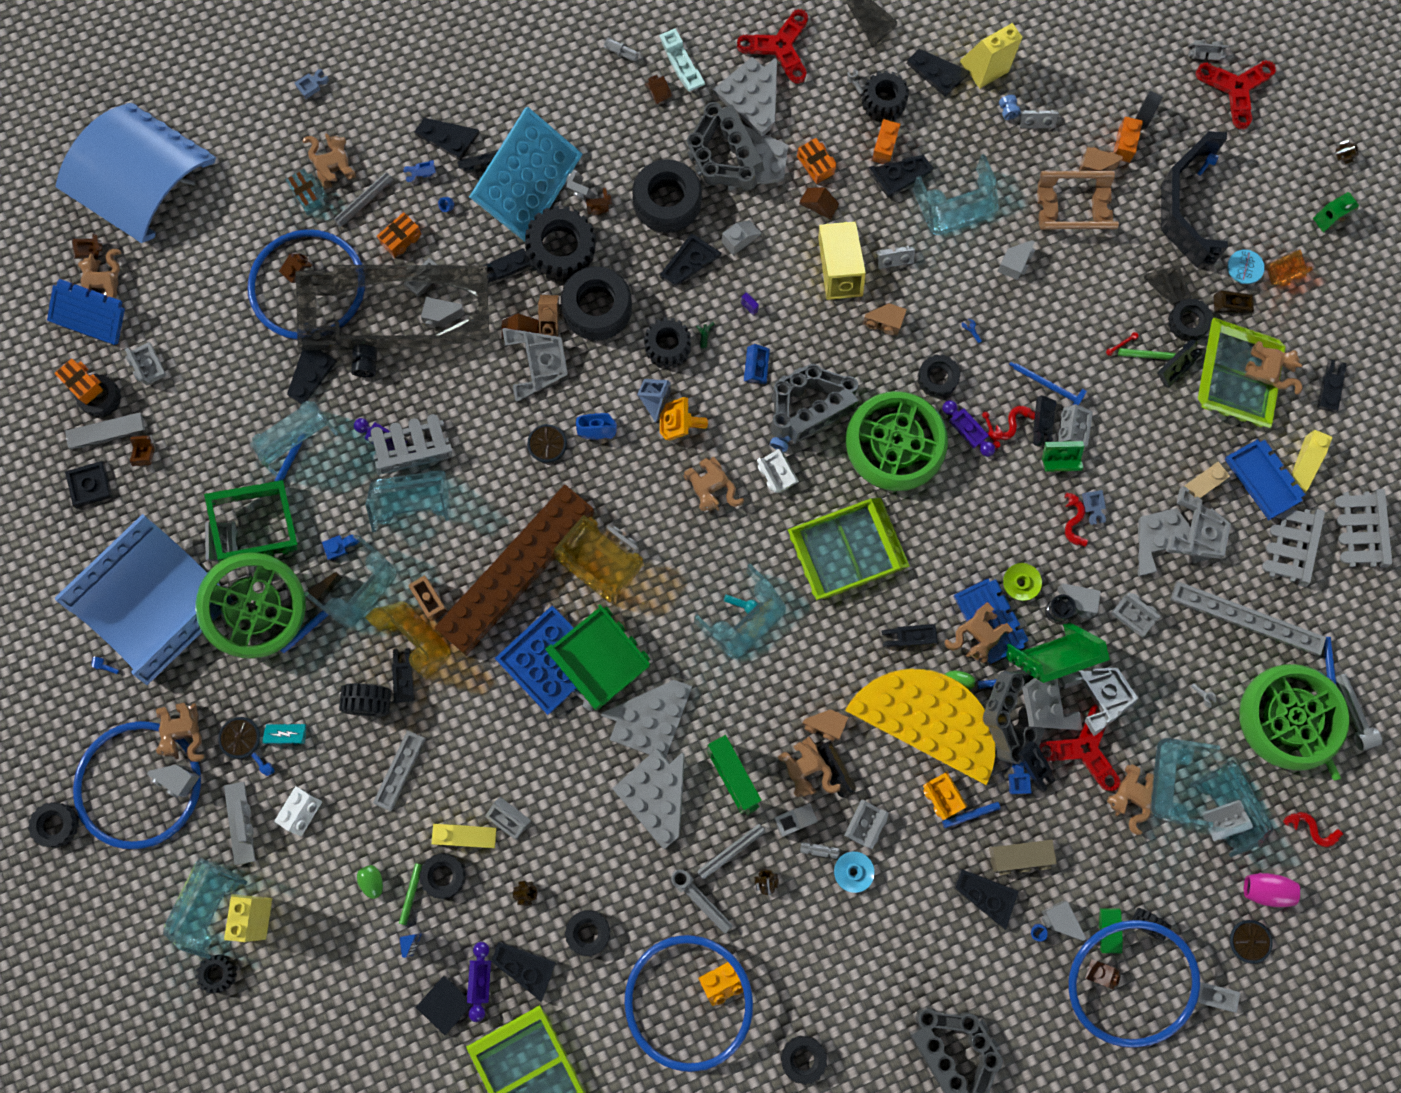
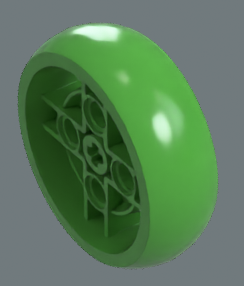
[846,391,948,491]
[195,553,306,659]
[1239,664,1350,771]

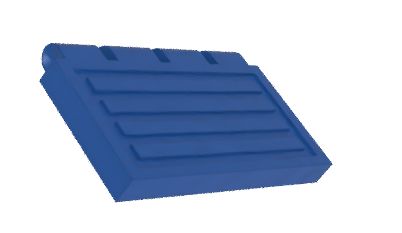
[47,279,125,345]
[1224,439,1306,521]
[953,579,1029,665]

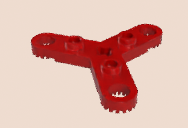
[736,9,808,84]
[1195,60,1276,129]
[1039,704,1121,792]

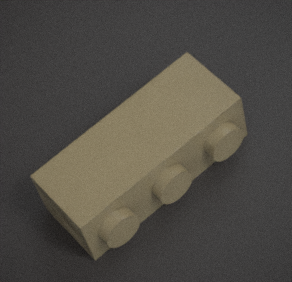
[989,840,1057,875]

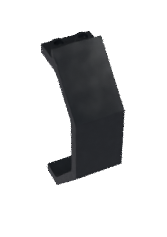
[1161,131,1228,268]

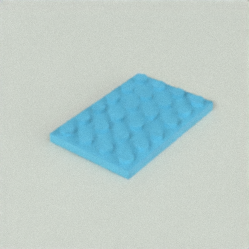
[469,107,583,242]

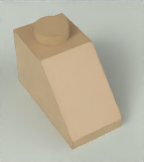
[1185,462,1230,498]

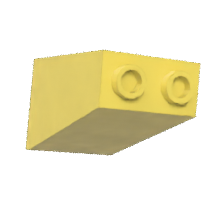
[960,23,1022,89]
[818,221,866,300]
[224,894,273,942]

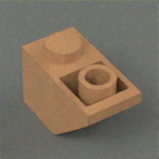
[1079,147,1123,179]
[538,295,559,337]
[863,303,907,335]
[802,709,849,742]

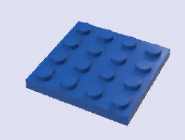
[495,606,577,715]

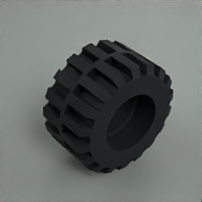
[862,71,909,122]
[644,317,691,369]
[339,683,392,717]

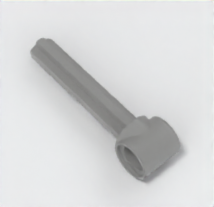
[1336,674,1382,751]
[671,869,732,933]

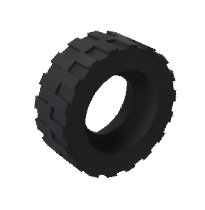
[1168,298,1213,342]
[917,354,961,398]
[74,374,122,418]
[28,802,79,848]
[419,853,466,899]
[565,910,611,956]
[781,1035,827,1085]

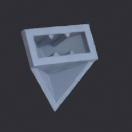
[637,379,671,423]

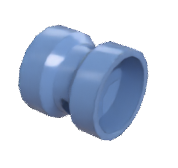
[999,95,1021,120]
[769,436,791,452]

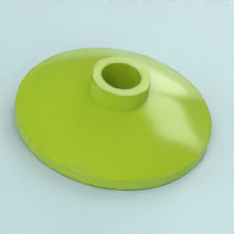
[1003,563,1042,601]

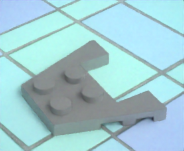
[728,125,788,190]
[502,328,568,401]
[1166,486,1231,559]
[1138,508,1211,577]
[1058,668,1138,736]
[1022,678,1083,730]

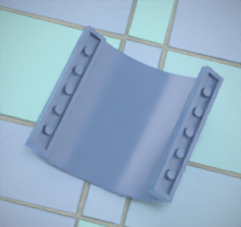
[56,103,216,243]
[55,514,234,685]

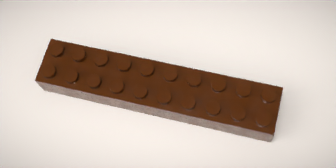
[434,484,595,656]

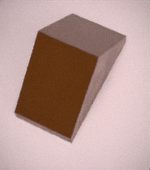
[799,187,840,220]
[501,313,539,339]

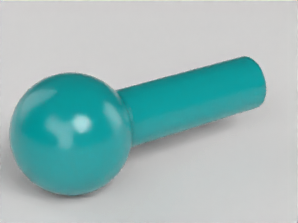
[724,594,759,615]

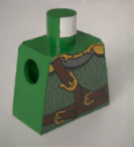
[1313,192,1359,233]

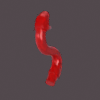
[988,406,1035,440]
[1064,493,1088,547]
[1283,812,1344,847]

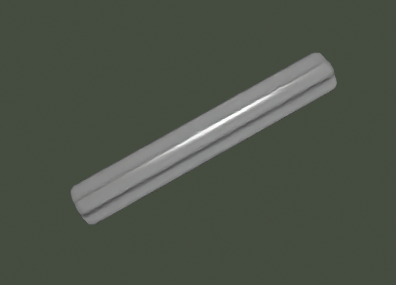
[335,173,393,226]
[698,824,765,879]

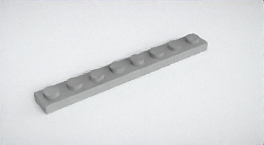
[1170,581,1326,656]

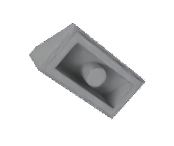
[485,797,531,840]

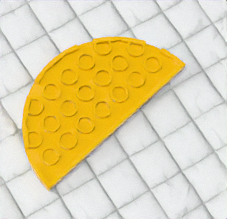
[845,668,995,785]

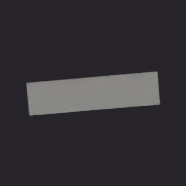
[65,412,145,450]
[373,730,426,812]

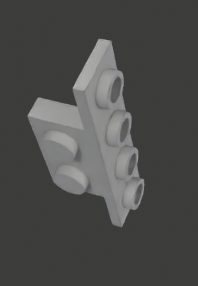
[224,782,256,865]

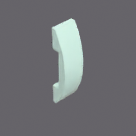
[659,28,705,91]

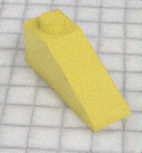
[1291,430,1332,493]
[431,824,497,848]

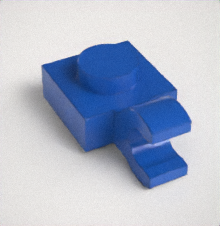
[403,160,436,182]
[322,534,359,561]
[1008,762,1031,794]

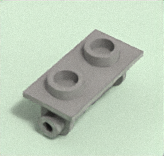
[1188,40,1229,61]
[1019,110,1059,128]
[876,245,915,269]

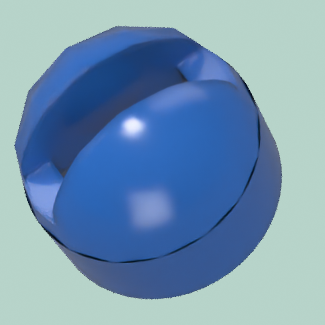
[438,197,455,212]
[1031,924,1048,942]

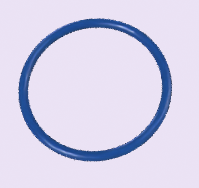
[248,229,365,340]
[73,721,201,849]
[1068,920,1200,1048]
[624,935,753,1072]

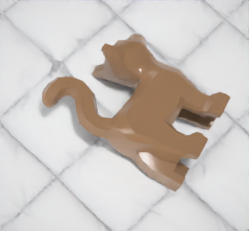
[303,133,356,190]
[78,248,121,299]
[1245,341,1303,394]
[683,456,744,511]
[945,602,1013,663]
[156,703,204,762]
[777,736,841,797]
[1107,764,1163,835]

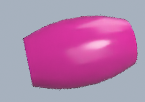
[1244,873,1300,907]

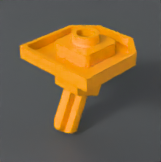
[660,397,708,441]

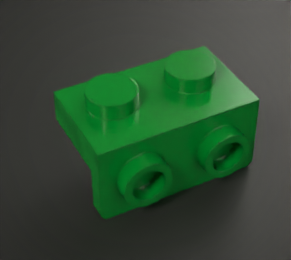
[1042,441,1085,472]

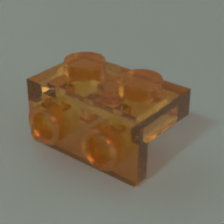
[1265,249,1313,287]

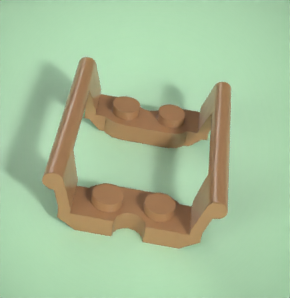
[1037,171,1119,230]

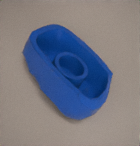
[576,413,617,440]

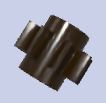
[1336,140,1359,164]
[754,869,780,895]
[513,881,538,906]

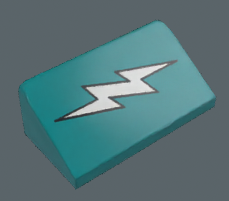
[262,724,306,744]

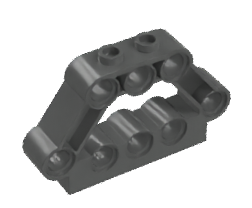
[687,102,764,190]
[770,364,859,443]
[983,669,1061,764]
[909,1007,1003,1093]

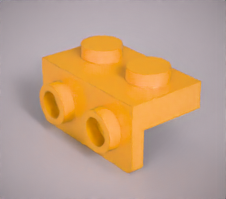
[923,772,968,821]
[698,962,743,1006]

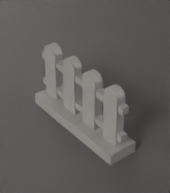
[368,414,452,475]
[1334,489,1392,568]
[1262,509,1325,587]

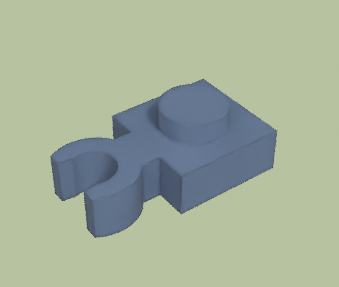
[294,69,329,99]
[1082,490,1106,525]

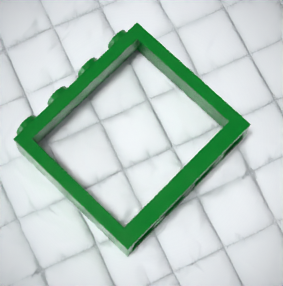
[204,480,298,563]
[707,734,762,815]

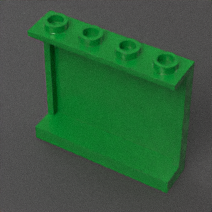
[545,604,651,711]
[1006,623,1110,683]

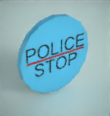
[1227,250,1264,284]

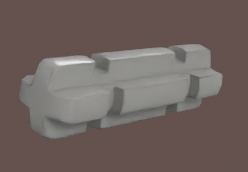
[800,842,840,859]

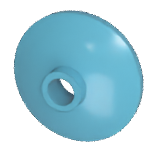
[834,852,874,893]

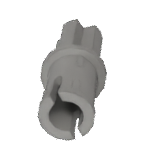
[604,37,639,61]

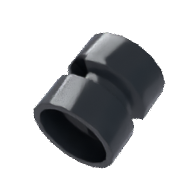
[351,345,377,378]
[1045,594,1076,624]

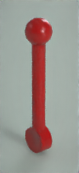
[1106,332,1138,356]
[982,412,1001,449]

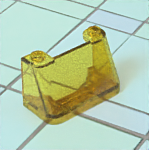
[554,515,644,605]
[365,601,451,680]

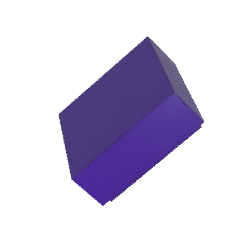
[741,292,759,316]

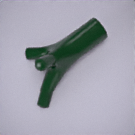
[696,322,715,349]

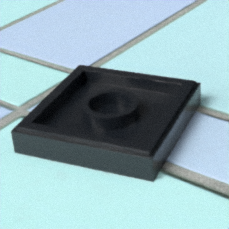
[65,461,113,508]
[415,975,473,1035]

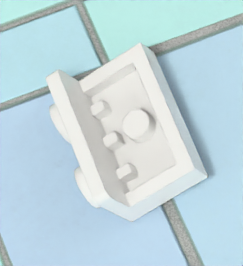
[757,449,799,493]
[274,786,322,836]

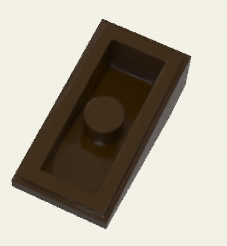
[1213,290,1254,313]
[305,571,342,608]

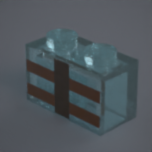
[285,169,326,215]

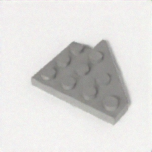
[713,57,777,136]
[601,680,692,758]
[612,749,685,849]

